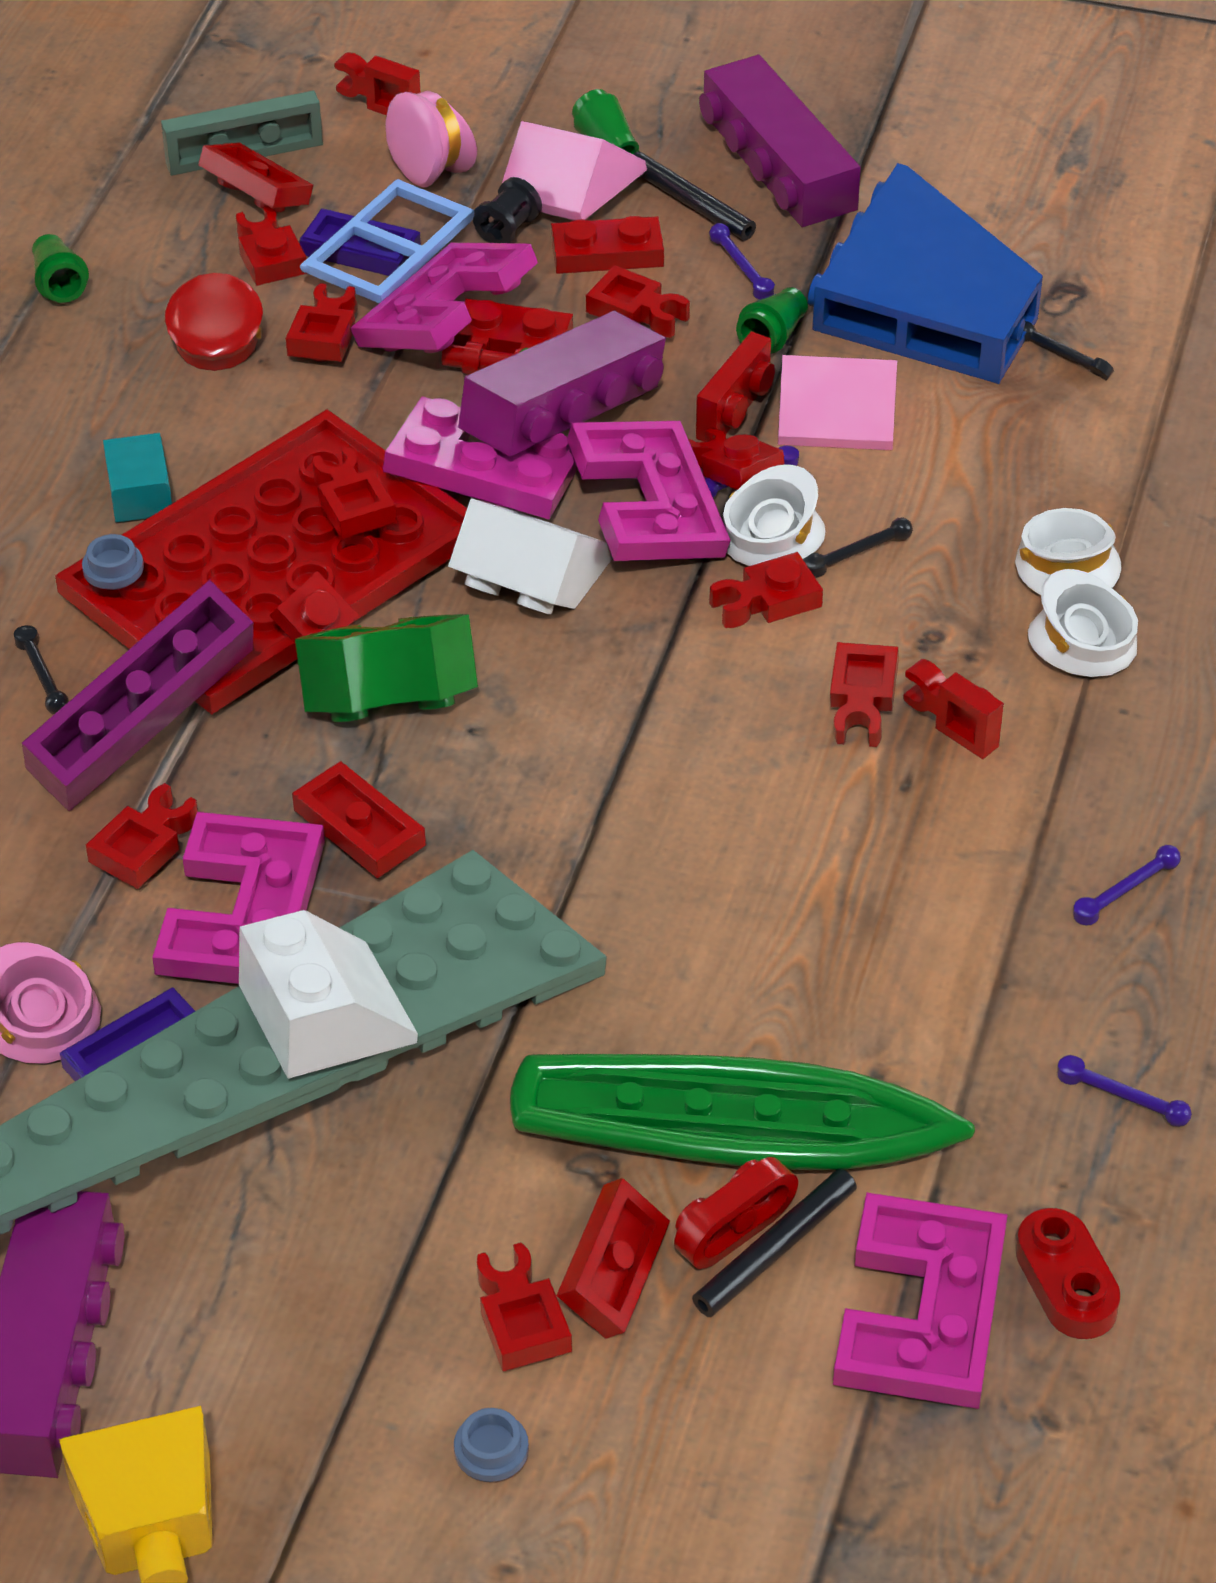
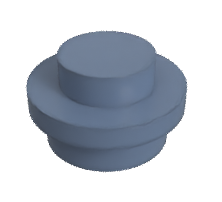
[82,534,144,590]
[454,1408,529,1482]

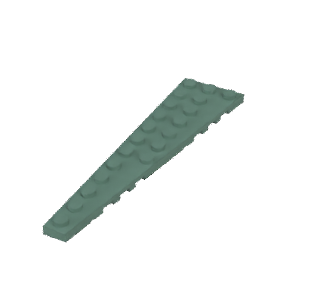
[0,850,607,1235]

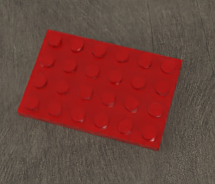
[55,409,467,715]

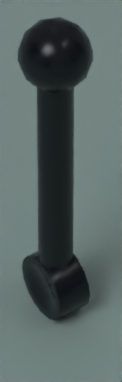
[1023,321,1114,380]
[803,517,913,578]
[14,625,69,714]

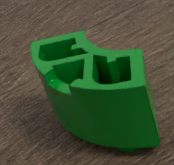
[295,614,478,722]

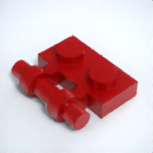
[441,298,573,375]

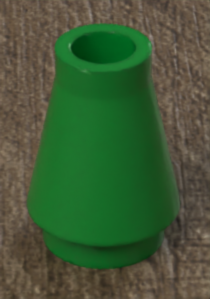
[572,89,639,154]
[32,234,89,303]
[736,287,808,354]

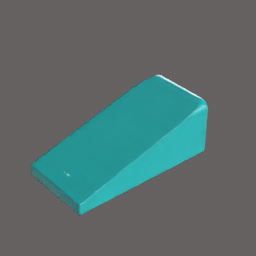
[103,433,172,523]

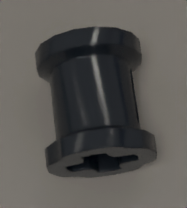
[473,177,542,243]

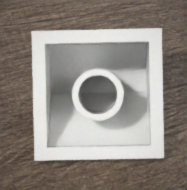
[448,498,613,615]
[239,910,418,1079]

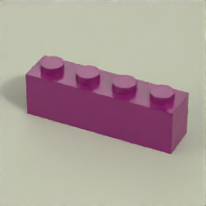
[699,54,861,228]
[458,311,666,456]
[22,580,253,811]
[0,1191,124,1478]

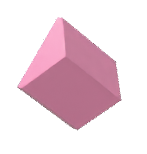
[502,121,647,220]
[778,355,897,450]

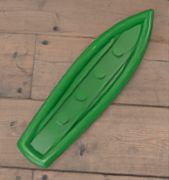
[510,1054,975,1170]

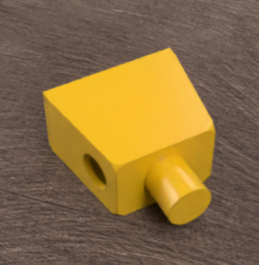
[59,1405,212,1583]

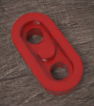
[674,1157,799,1269]
[1016,1208,1120,1339]

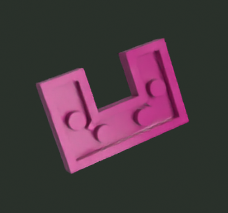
[351,242,538,353]
[383,396,578,519]
[567,421,731,561]
[152,812,325,984]
[833,1192,1008,1409]

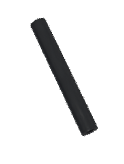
[633,151,756,241]
[692,1169,857,1317]

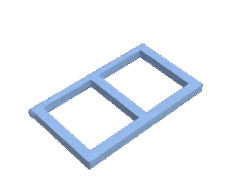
[300,179,474,303]

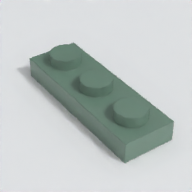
[161,90,323,176]

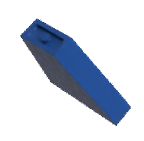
[808,163,1043,384]

